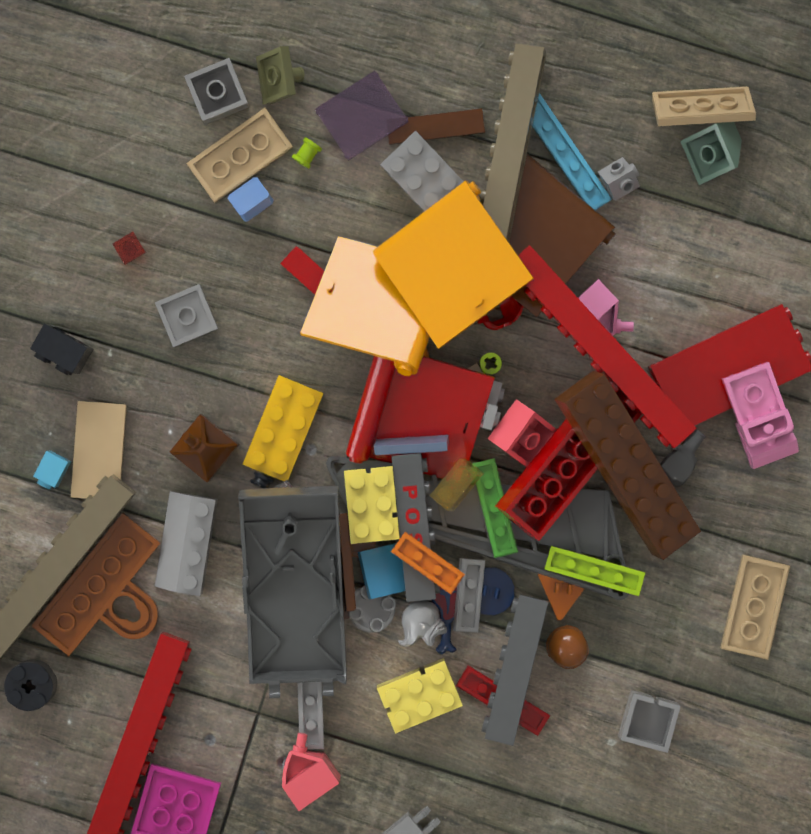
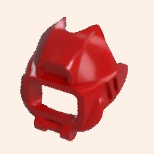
[477,296,523,330]

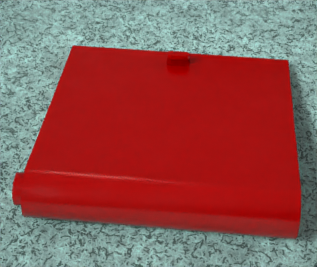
[346,356,495,483]

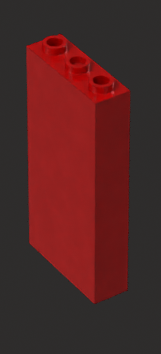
[648,304,811,426]

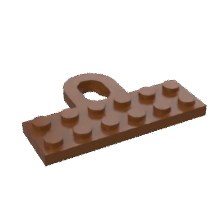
[32,513,161,656]

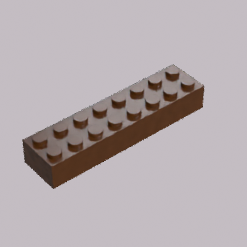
[554,371,701,560]

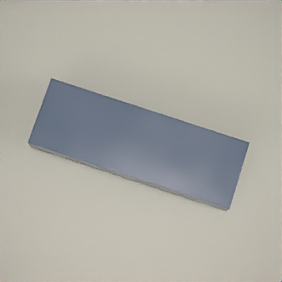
[374,435,449,455]

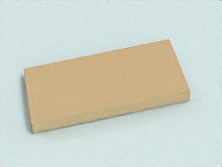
[652,86,756,126]
[186,108,293,203]
[71,401,127,498]
[720,554,790,660]

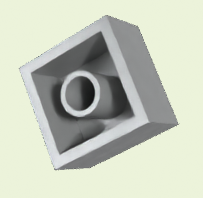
[184,58,250,125]

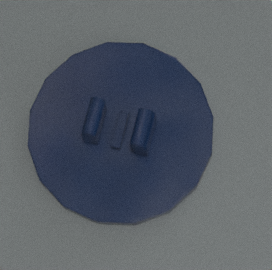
[480,567,515,615]

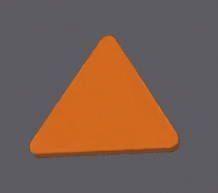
[538,574,584,620]

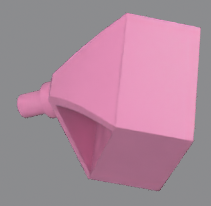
[578,279,634,336]

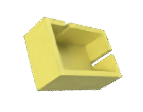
[344,466,400,544]
[377,658,463,734]

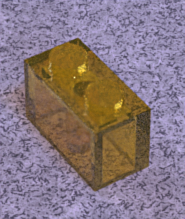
[430,458,484,511]

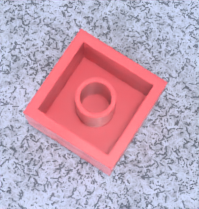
[488,399,557,467]

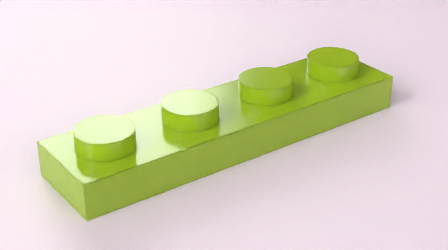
[545,546,646,596]

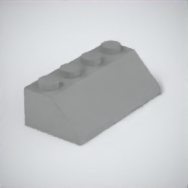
[155,491,218,596]

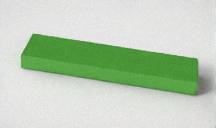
[471,458,518,558]

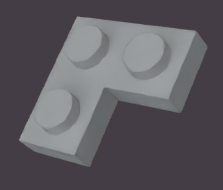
[480,381,505,430]

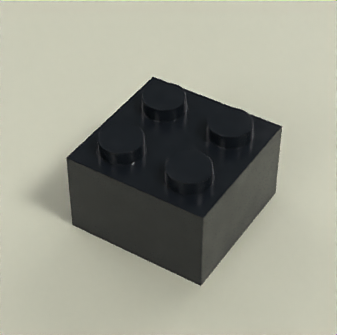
[30,323,94,376]

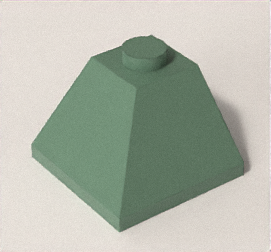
[680,122,742,185]

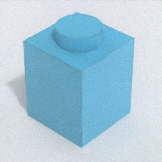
[33,450,72,489]

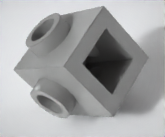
[598,157,640,201]

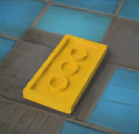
[242,375,324,483]

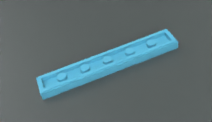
[532,93,612,210]

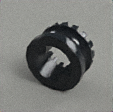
[250,471,274,489]

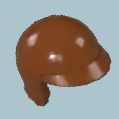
[546,625,589,669]

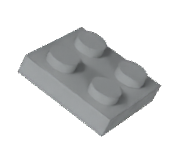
[155,284,218,347]

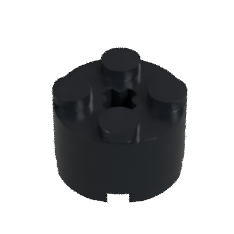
[4,659,57,711]

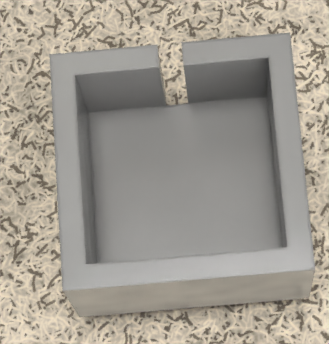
[618,690,681,753]

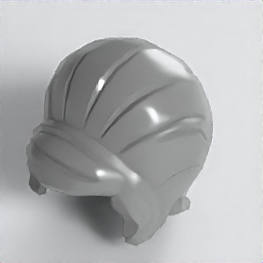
[398,600,447,647]

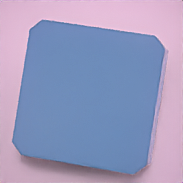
[228,177,274,222]

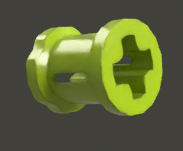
[291,137,323,169]
[479,353,502,374]

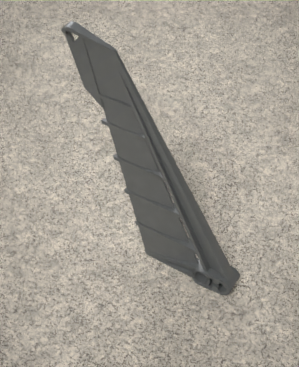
[326,456,629,600]

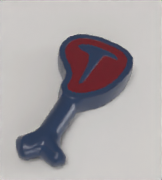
[432,587,457,655]

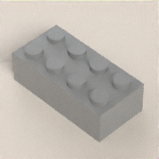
[380,131,480,212]

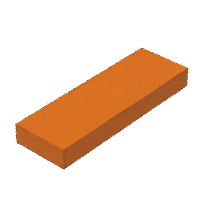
[391,532,465,594]

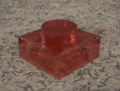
[112,232,146,265]

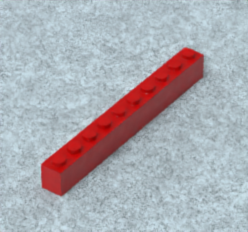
[518,245,697,448]
[87,631,192,834]

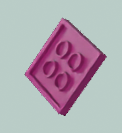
[131,763,221,834]

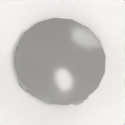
[348,586,396,633]

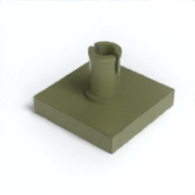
[256,46,305,105]

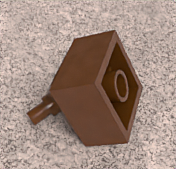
[169,414,240,482]

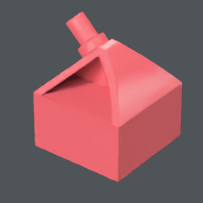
[282,733,341,811]

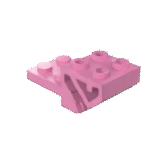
[722,362,799,469]

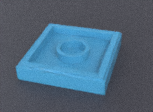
[358,543,406,600]

